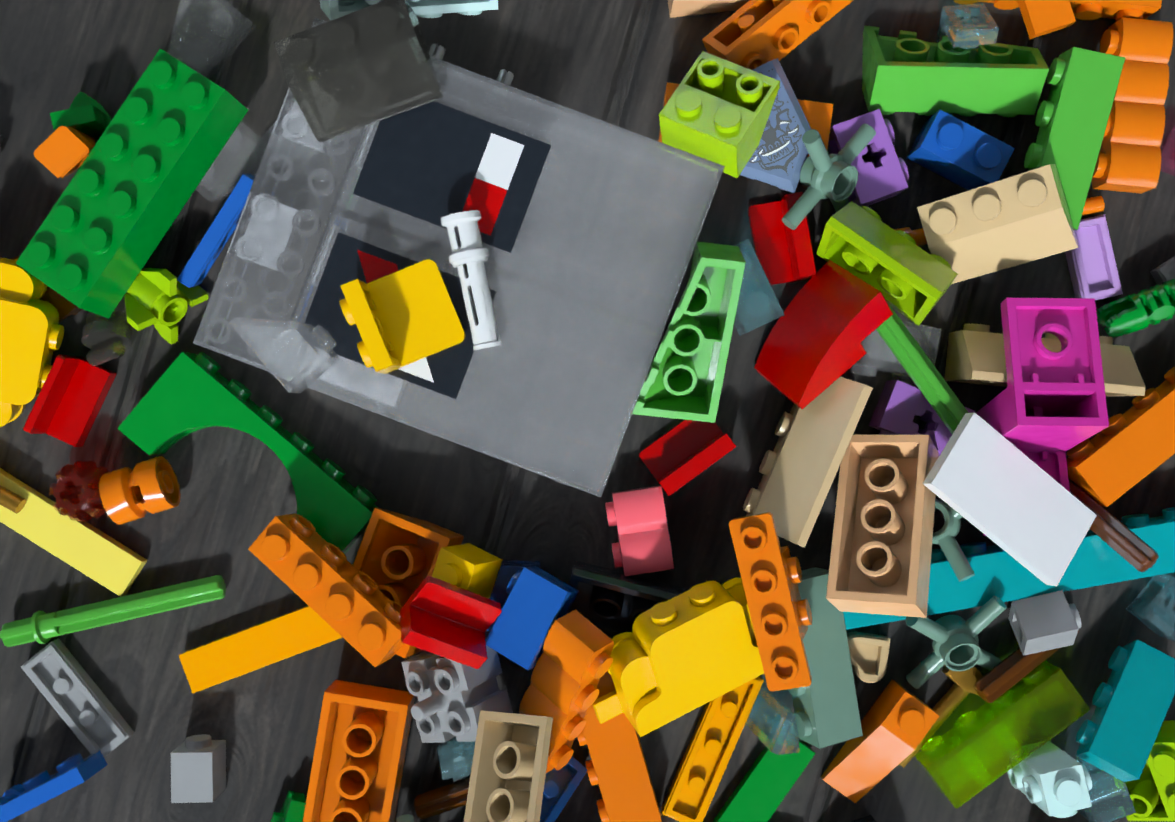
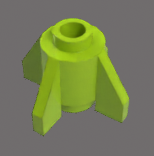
[124,268,208,344]

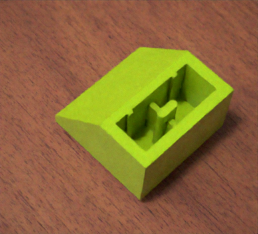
[659,51,780,178]
[1111,720,1175,821]

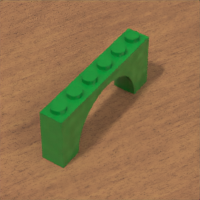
[117,352,378,554]

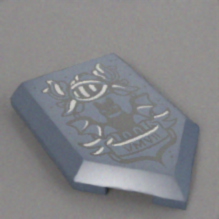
[740,58,812,193]

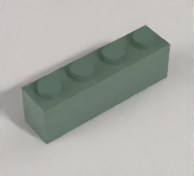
[788,567,863,749]

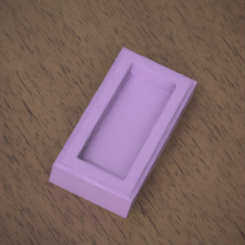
[1065,214,1123,300]

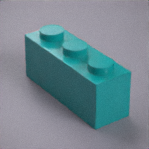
[1075,639,1175,782]

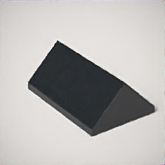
[568,560,690,636]

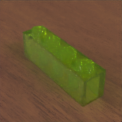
[915,661,1091,809]

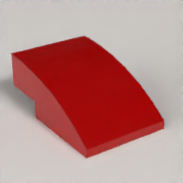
[754,260,893,409]

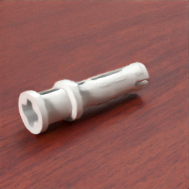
[440,210,502,350]

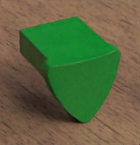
[50,92,112,139]

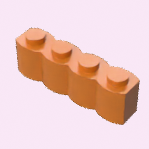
[1092,17,1173,194]
[519,609,614,773]

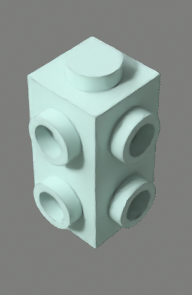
[1006,739,1092,818]

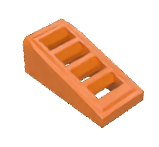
[34,126,97,179]

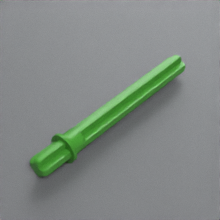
[876,305,968,434]
[0,575,226,647]

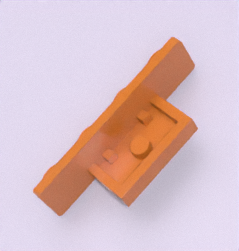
[729,512,812,692]

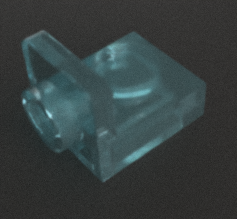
[936,3,999,49]

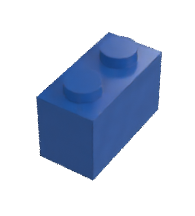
[906,110,1015,190]
[486,566,579,670]

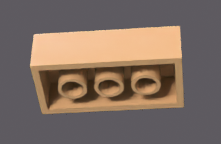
[826,435,939,618]

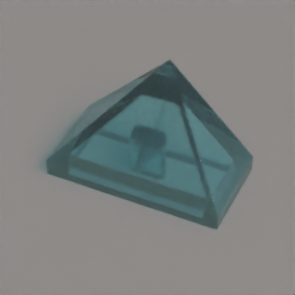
[745,686,800,755]

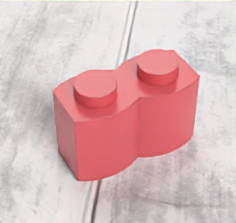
[605,485,674,576]

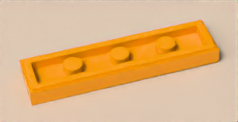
[178,606,343,693]
[661,676,764,822]

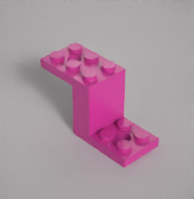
[976,298,1109,536]

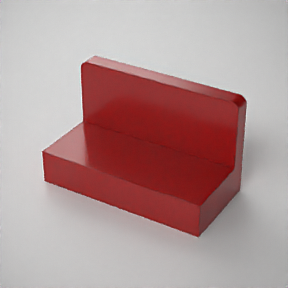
[748,192,816,287]
[23,354,117,447]
[639,420,736,496]
[400,576,502,669]

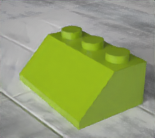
[816,201,958,326]

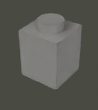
[1008,590,1082,656]
[170,734,226,803]

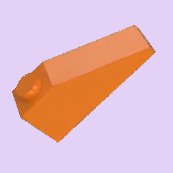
[821,679,939,803]

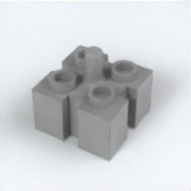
[401,645,513,743]

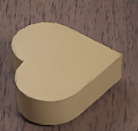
[847,632,890,683]

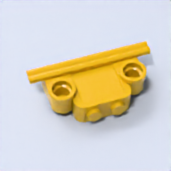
[0,257,64,427]
[592,578,764,737]

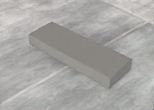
[21,638,135,757]

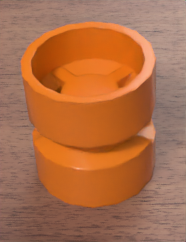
[99,456,181,525]

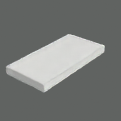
[923,412,1097,586]

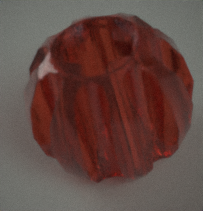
[49,460,109,522]

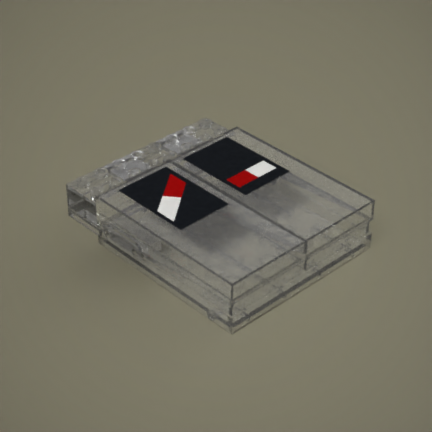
[193,17,725,497]

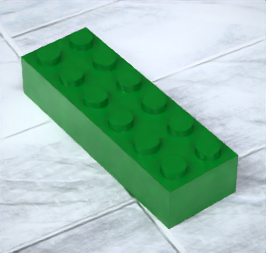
[16,49,248,319]

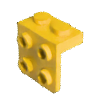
[339,259,465,374]

